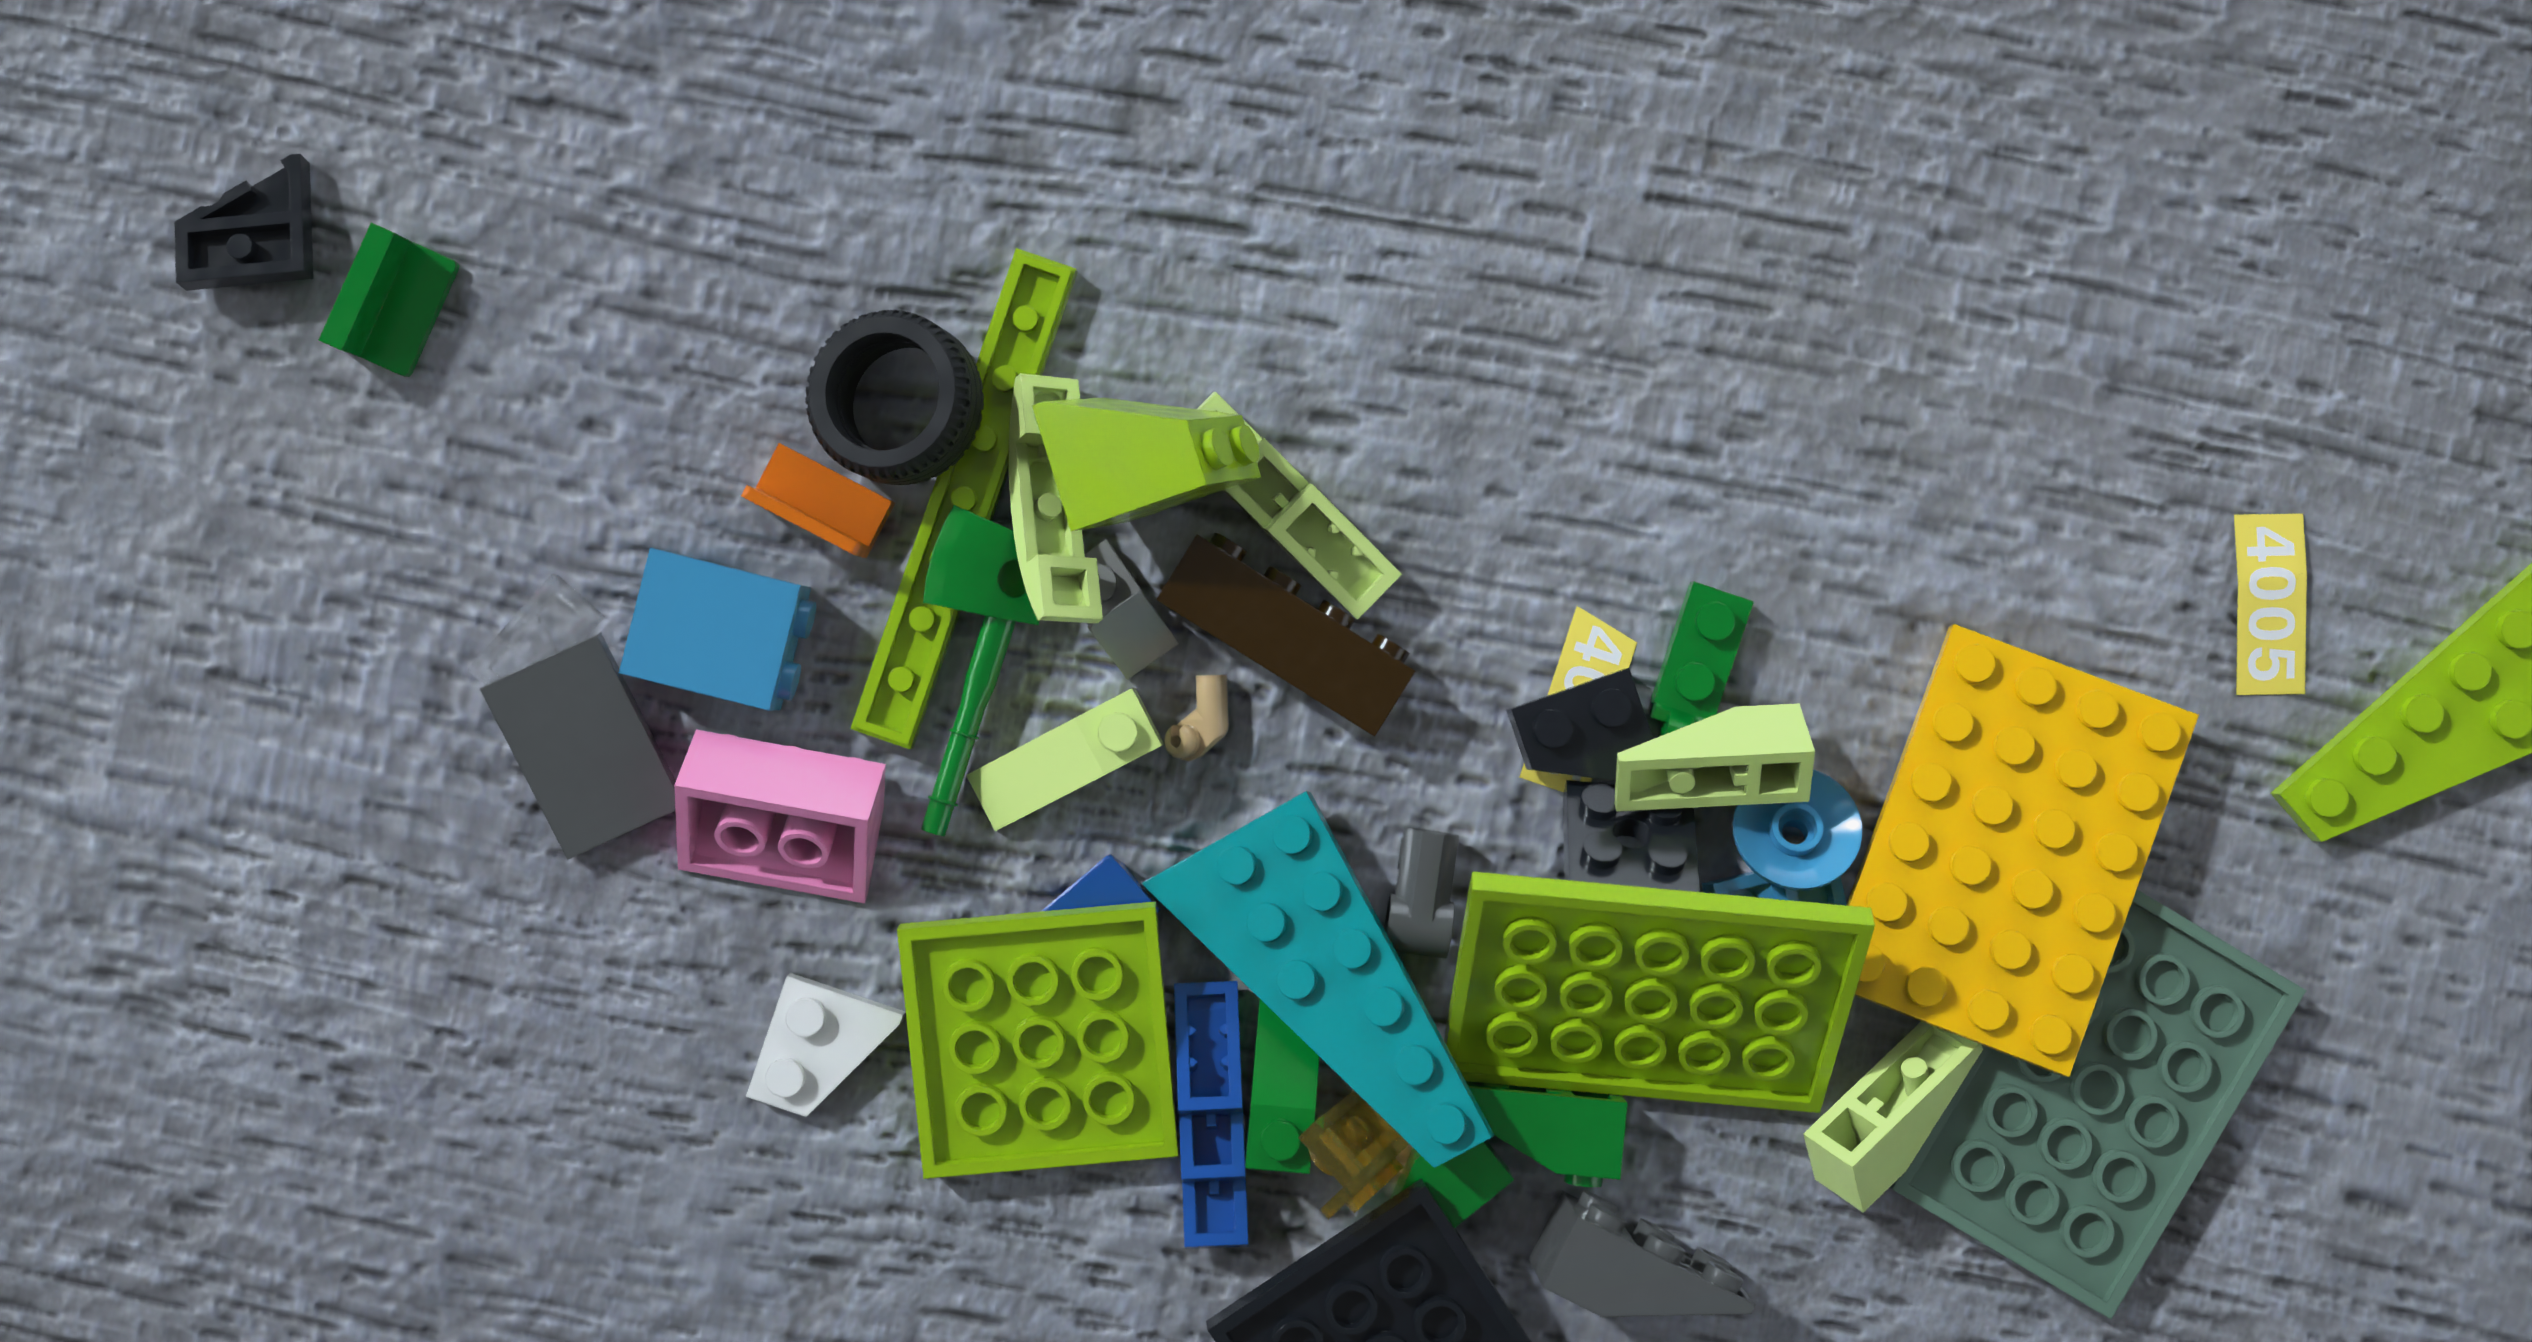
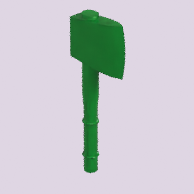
[921,505,1040,837]

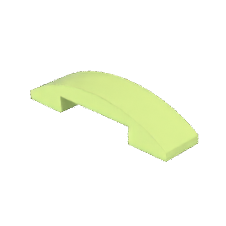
[1009,373,1103,624]

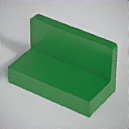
[318,222,460,377]

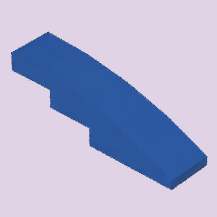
[1174,981,1249,1249]

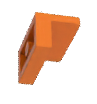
[741,443,895,559]

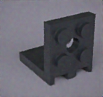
[1563,780,1700,892]

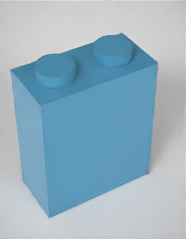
[619,548,816,711]

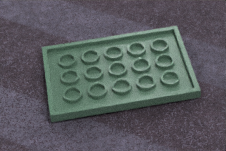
[1890,890,2307,1319]

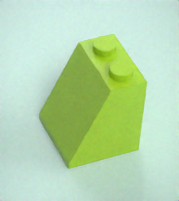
[1032,398,1261,532]

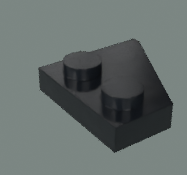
[174,154,314,291]
[1506,668,1653,781]

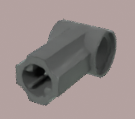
[1384,827,1459,959]

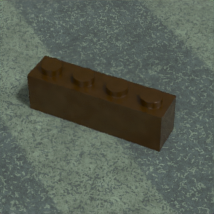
[1156,532,1416,737]

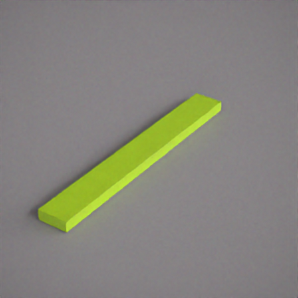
[850,248,1078,750]

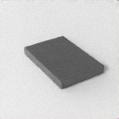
[480,632,676,860]

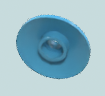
[1732,769,1862,890]

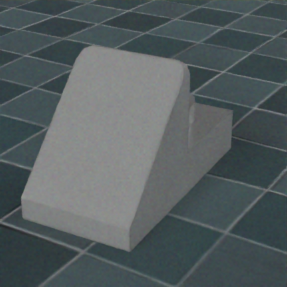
[1085,539,1179,680]

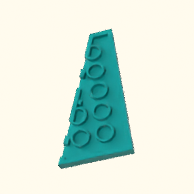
[1141,791,1494,1168]

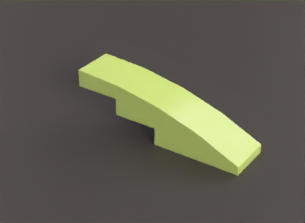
[1197,392,1402,620]

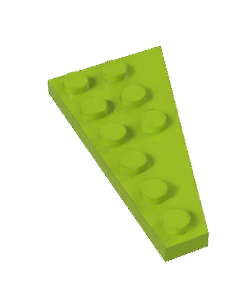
[2270,563,2532,842]

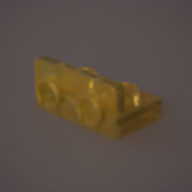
[1298,1090,1409,1220]

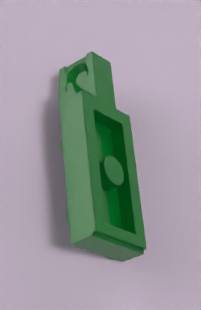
[1650,581,1754,737]

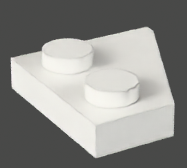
[746,973,906,1117]

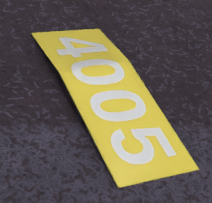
[2234,513,2307,695]

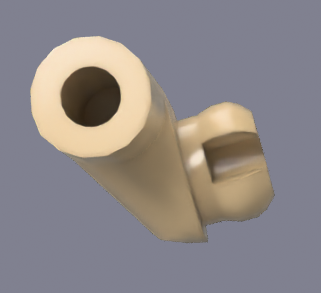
[1164,675,1229,761]

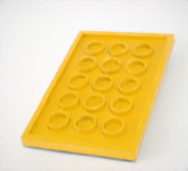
[1846,624,2199,1077]

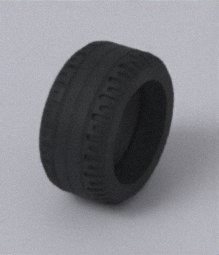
[805,310,984,486]

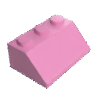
[674,729,886,904]

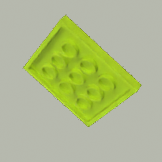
[897,901,1179,1179]

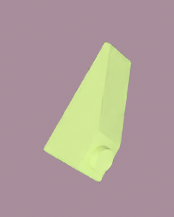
[966,688,1164,831]
[1614,703,1815,812]
[1803,1021,1983,1213]

